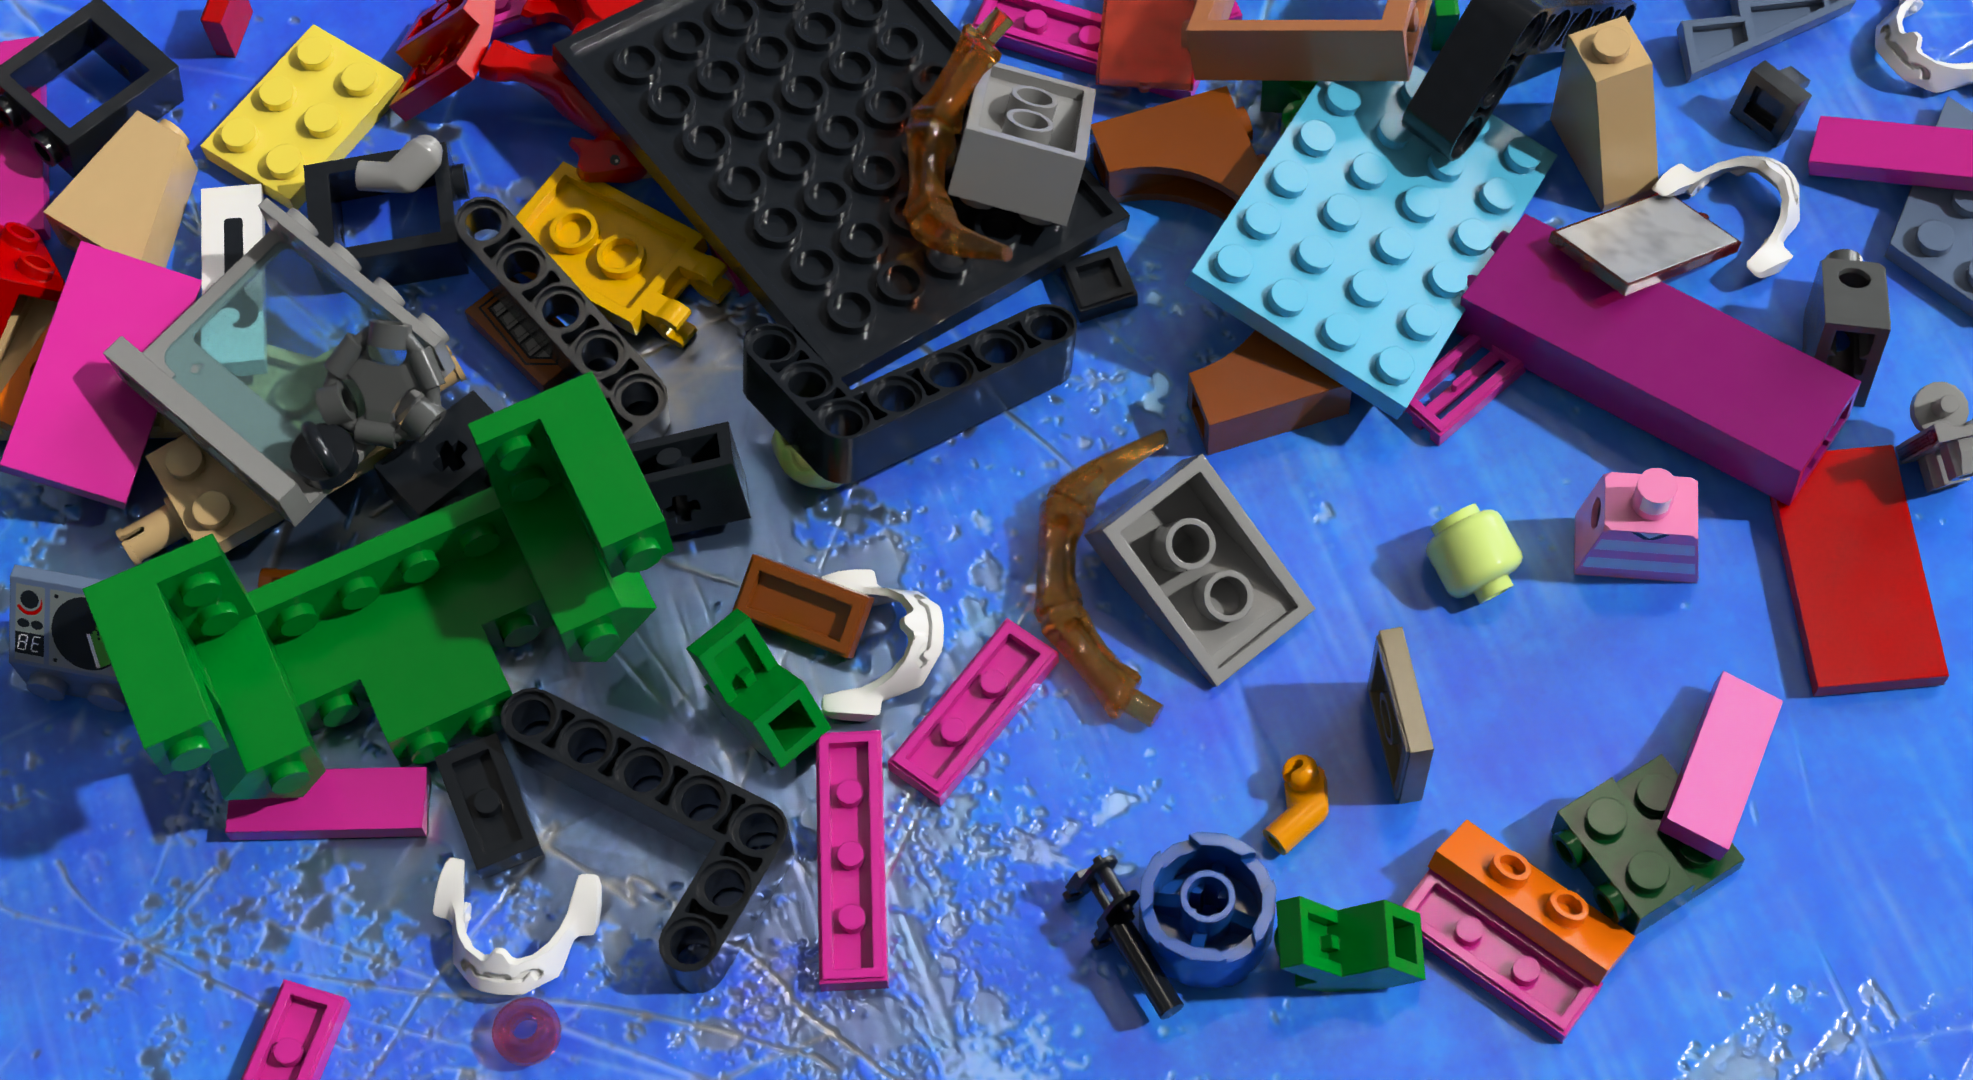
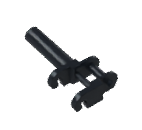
[1062,855,1184,1020]

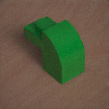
[686,608,831,769]
[1274,896,1426,992]

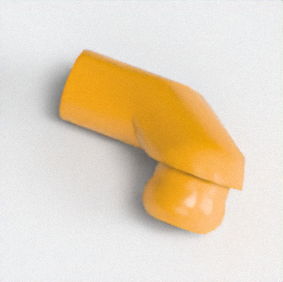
[1263,755,1329,855]

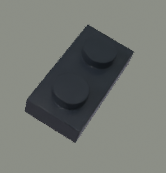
[434,733,544,880]

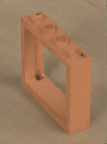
[1181,0,1432,81]

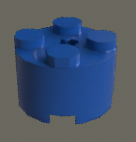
[1139,832,1276,988]

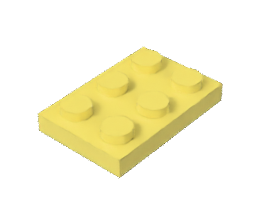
[200,24,404,210]

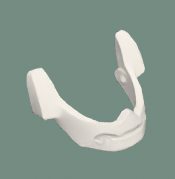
[1875,0,1973,94]
[1652,156,1800,278]
[821,569,944,722]
[433,857,602,995]

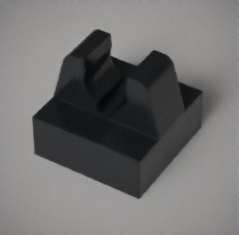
[1730,60,1812,148]

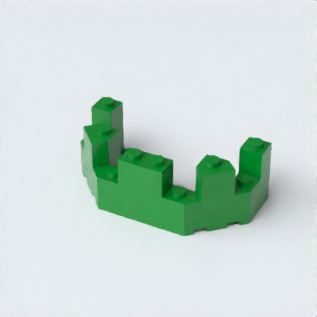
[82,371,674,800]

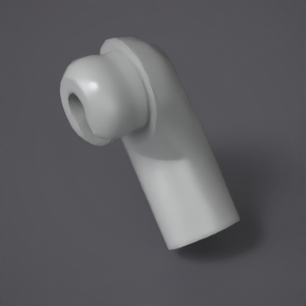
[355,134,443,194]

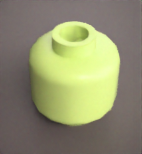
[1426,503,1523,604]

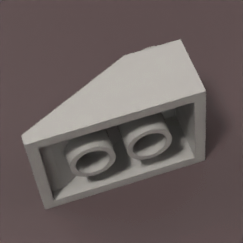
[947,58,1096,226]
[1084,453,1315,687]

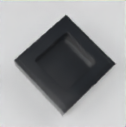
[1060,245,1138,323]

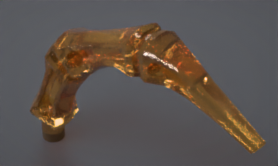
[902,6,1014,262]
[1034,429,1168,727]

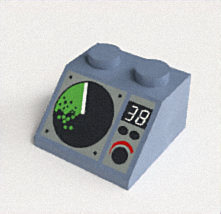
[9,564,127,712]

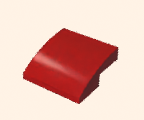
[389,0,496,122]

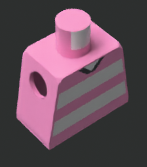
[1574,468,1699,583]

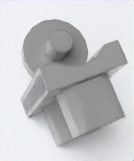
[1895,382,1973,493]

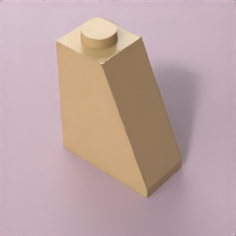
[1550,16,1658,212]
[43,110,198,268]

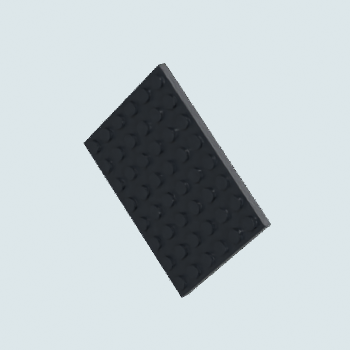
[552,0,1130,387]

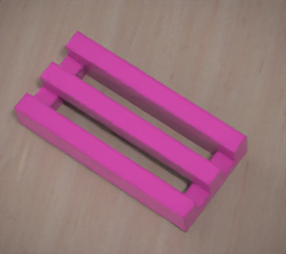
[1403,334,1526,446]

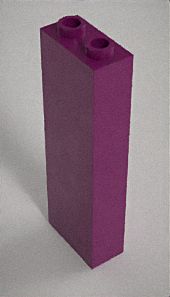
[1456,214,1861,506]

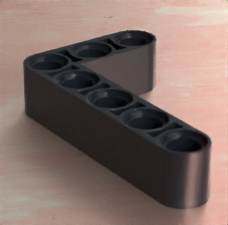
[1401,0,1637,161]
[455,197,670,444]
[743,304,1077,484]
[501,688,794,994]

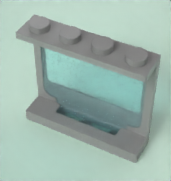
[103,197,456,527]

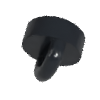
[290,421,359,490]

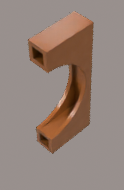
[1090,86,1352,455]

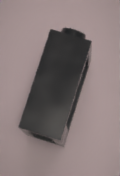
[0,0,184,178]
[303,142,476,298]

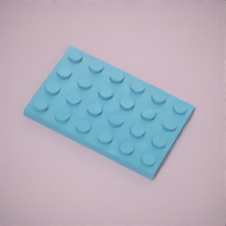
[1184,65,1557,420]

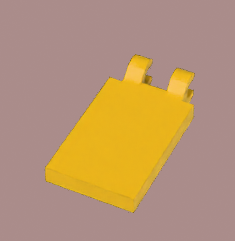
[515,161,733,348]

